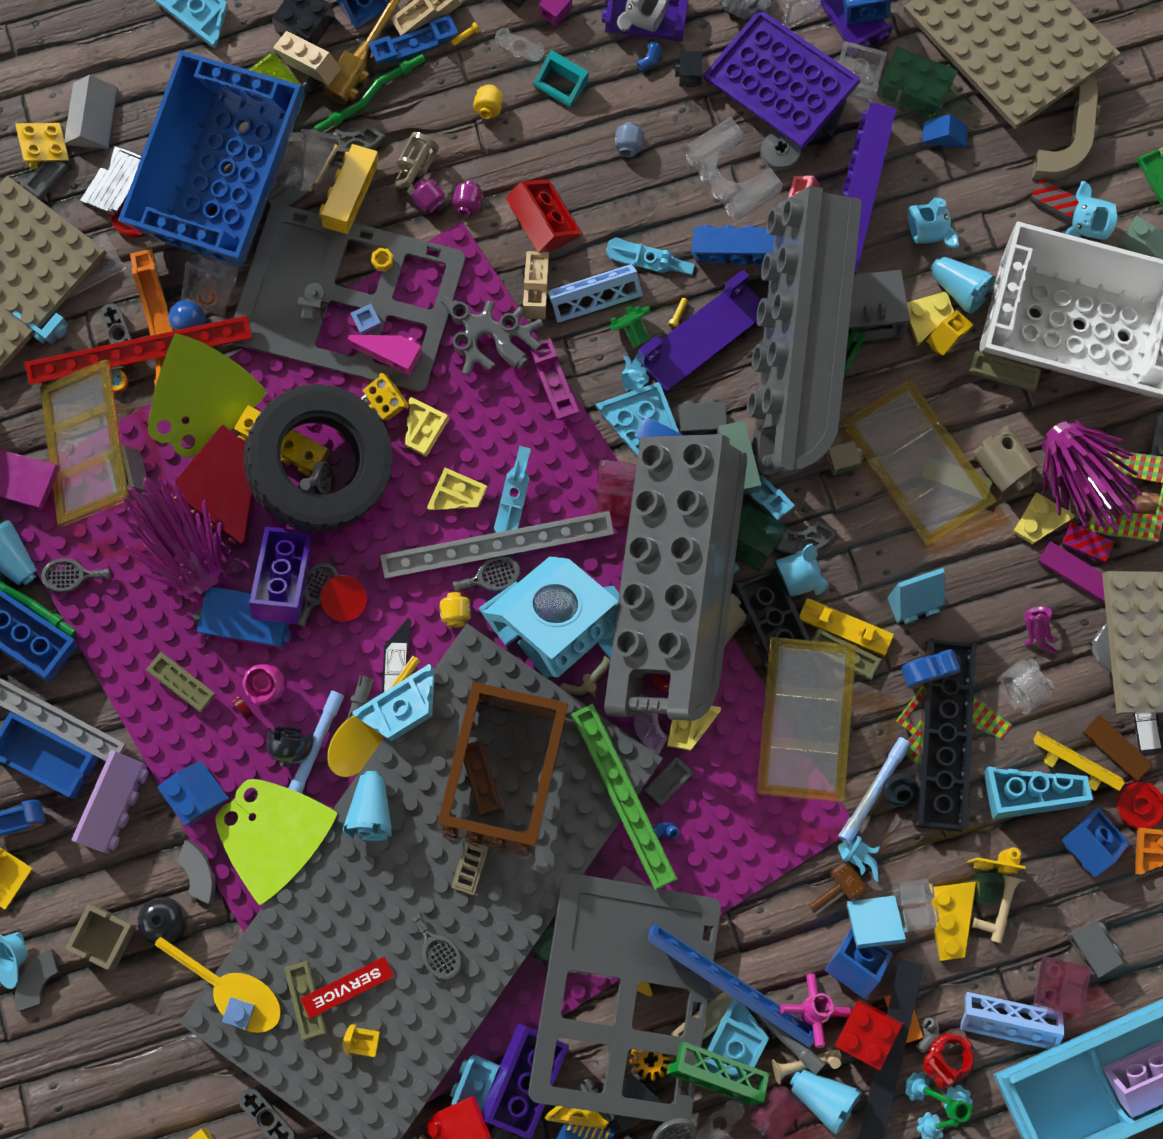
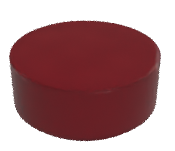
[231,697,253,720]

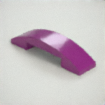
[529,338,580,421]

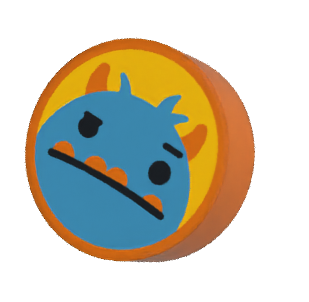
[104,369,128,393]

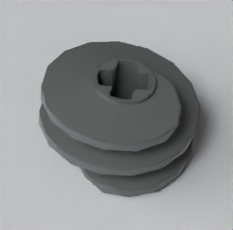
[760,132,801,171]

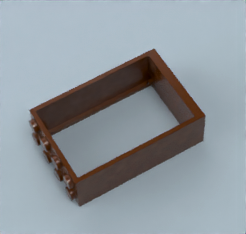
[437,682,568,857]

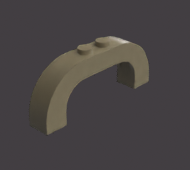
[1032,76,1100,181]

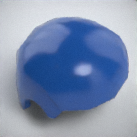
[168,300,206,330]

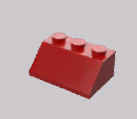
[505,180,582,252]
[425,1096,492,1139]

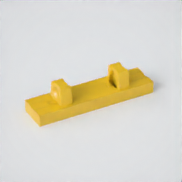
[799,598,894,657]
[1033,731,1124,791]

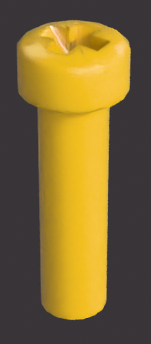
[450,22,480,46]
[668,298,688,329]

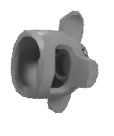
[617,0,669,32]

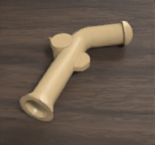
[560,656,610,698]

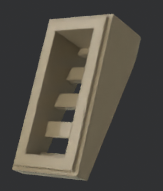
[452,839,492,896]

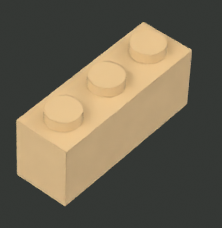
[273,31,342,85]

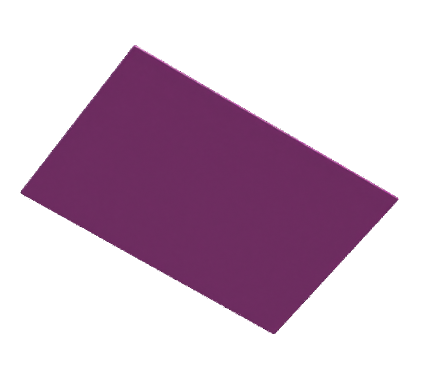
[0,223,851,1103]

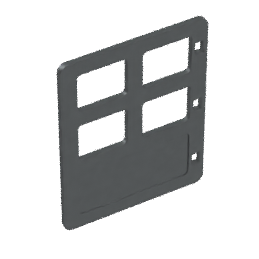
[233,204,465,392]
[528,873,721,1122]

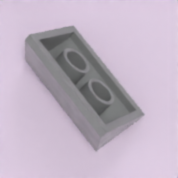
[64,75,118,149]

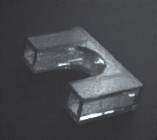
[686,116,783,221]

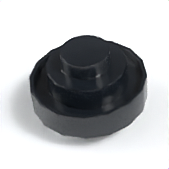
[883,773,919,806]

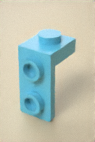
[12,310,69,345]

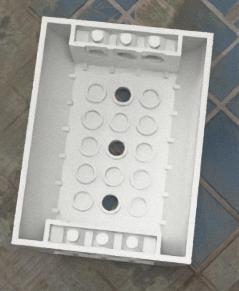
[980,221,1163,399]

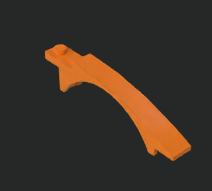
[130,248,189,423]

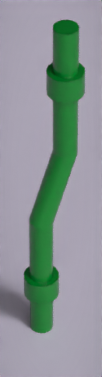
[314,54,426,134]
[0,580,77,638]

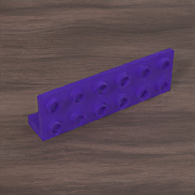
[637,270,761,392]

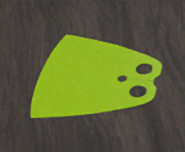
[148,333,267,458]
[216,779,338,905]

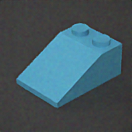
[887,568,945,624]

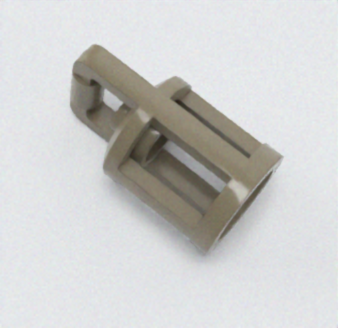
[393,132,439,190]

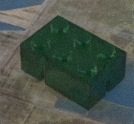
[876,46,958,119]

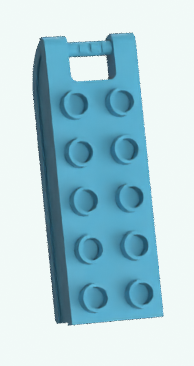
[993,999,1163,1139]

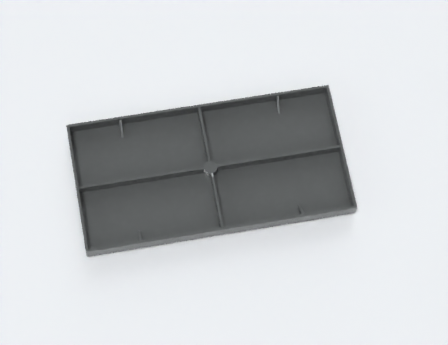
[179,624,663,1139]

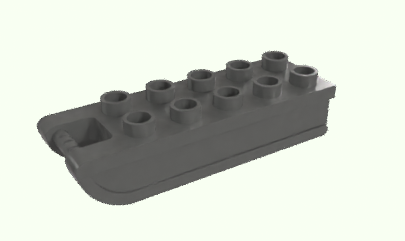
[747,186,862,476]
[604,434,747,721]

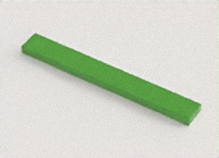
[571,704,677,890]

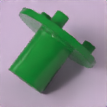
[609,305,651,347]

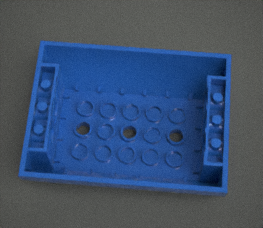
[118,50,306,266]

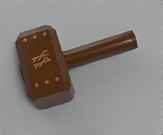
[808,862,867,913]

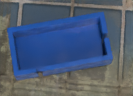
[0,712,100,800]

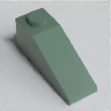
[1118,215,1163,260]

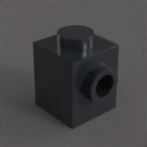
[675,51,702,88]

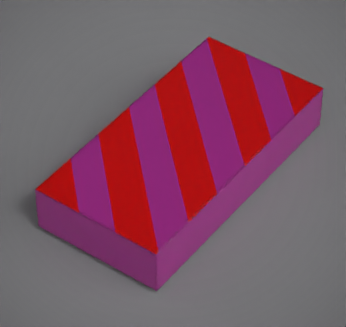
[1061,522,1114,563]

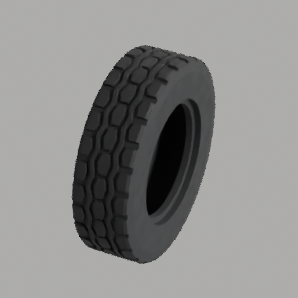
[243,384,393,533]

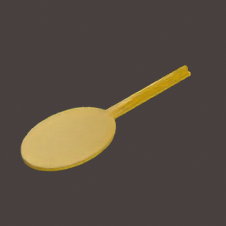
[328,656,420,777]
[155,937,281,1032]

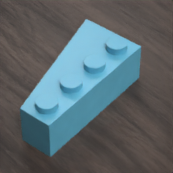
[983,767,1093,819]

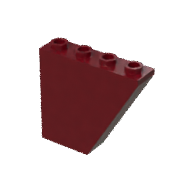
[169,425,255,548]

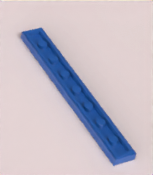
[648,923,815,1048]

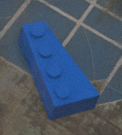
[691,225,774,268]

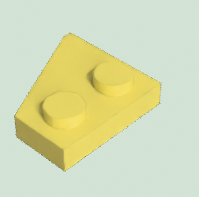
[907,291,954,346]
[667,706,721,751]

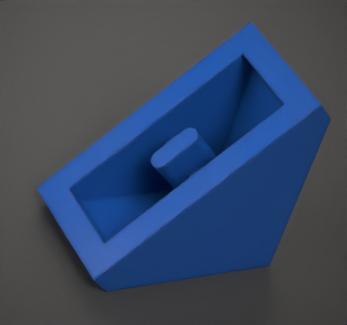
[922,114,968,148]

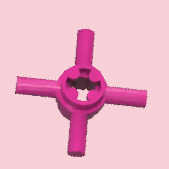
[780,974,851,1048]

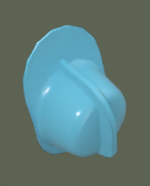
[0,932,28,989]

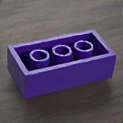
[249,527,313,624]
[481,1023,569,1139]

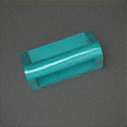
[533,50,589,108]

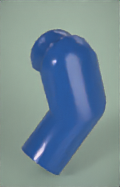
[637,41,662,71]
[653,822,680,839]

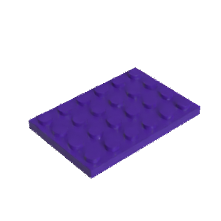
[703,9,861,149]

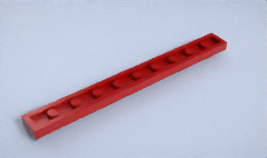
[25,315,253,385]

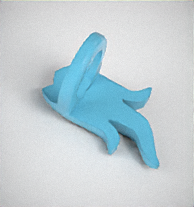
[622,354,649,391]
[838,836,880,882]

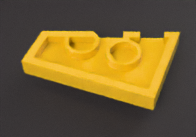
[927,882,976,961]

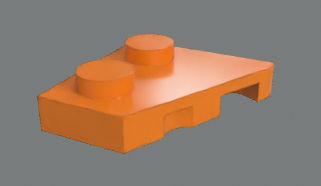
[1135,828,1163,875]

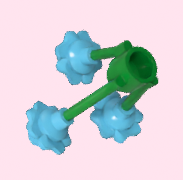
[905,1072,973,1139]

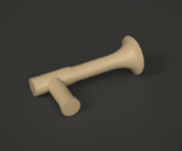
[972,874,1025,943]
[772,1049,841,1085]

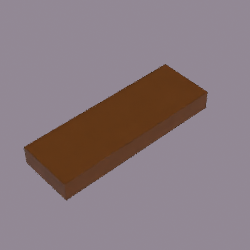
[1082,715,1153,782]
[463,740,503,817]

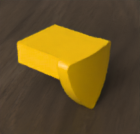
[343,1024,380,1057]

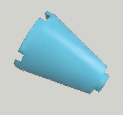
[931,257,996,314]
[0,520,37,586]
[342,771,392,841]
[790,1070,862,1135]

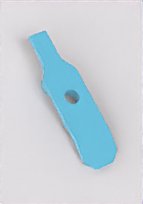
[606,237,695,275]
[494,446,531,533]

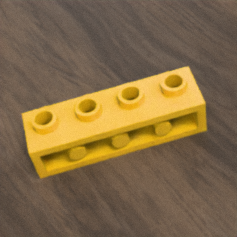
[319,144,379,234]
[234,405,330,477]

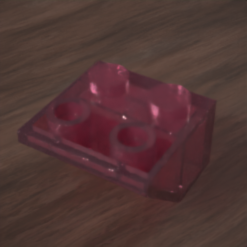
[594,460,637,517]
[1033,956,1091,1016]
[750,1085,806,1139]

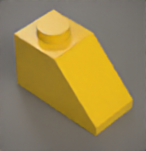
[926,310,974,355]

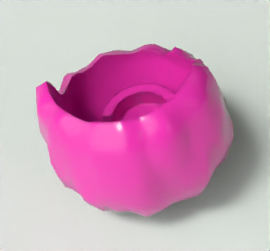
[242,664,285,705]

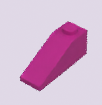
[348,335,423,376]

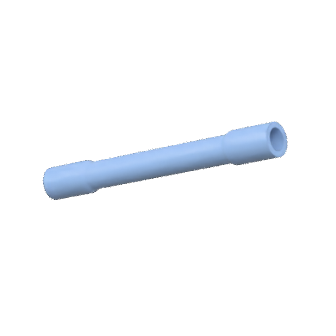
[289,691,344,794]
[838,737,911,844]

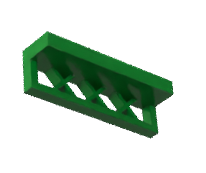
[666,1042,769,1105]

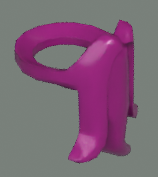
[1023,606,1058,655]

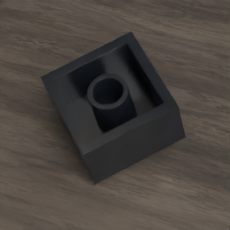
[272,0,335,45]

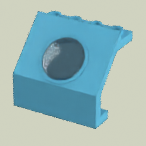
[483,557,618,677]

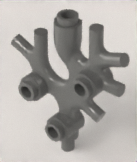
[440,295,544,377]

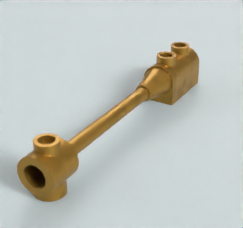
[323,0,400,105]

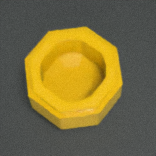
[371,248,394,272]

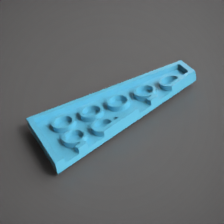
[595,382,679,458]

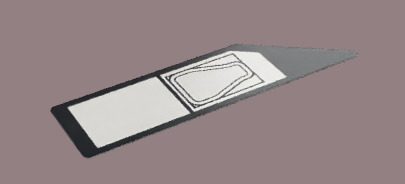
[382,618,410,693]
[1133,714,1163,755]

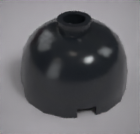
[266,726,314,767]
[137,897,188,944]

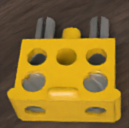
[361,373,409,421]

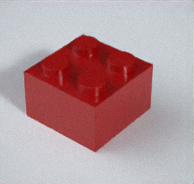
[835,1000,904,1070]

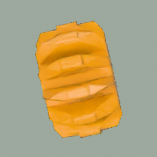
[630,1049,672,1081]

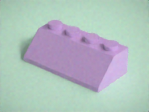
[72,750,149,854]
[1102,1040,1163,1118]

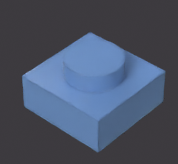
[351,304,382,335]
[222,997,255,1030]

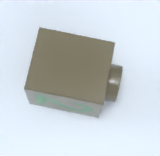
[825,441,863,476]

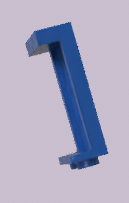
[197,587,291,650]

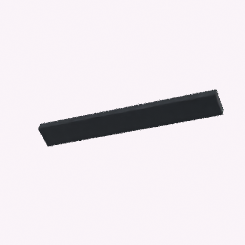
[858,959,924,1139]

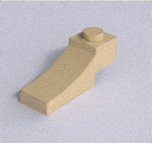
[391,0,462,36]
[523,251,549,319]

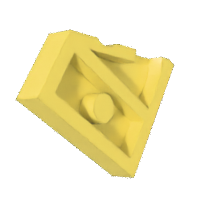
[405,397,450,457]
[427,468,488,510]
[1012,492,1075,544]

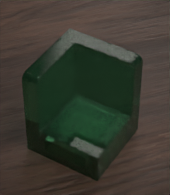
[974,873,1003,904]

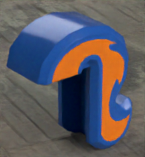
[901,650,961,689]
[0,800,46,839]

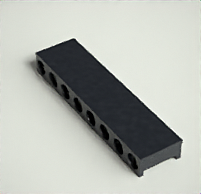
[731,568,855,759]
[914,638,977,832]

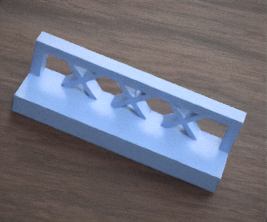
[547,264,643,323]
[961,992,1064,1049]

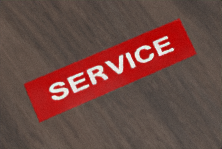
[300,956,394,1019]

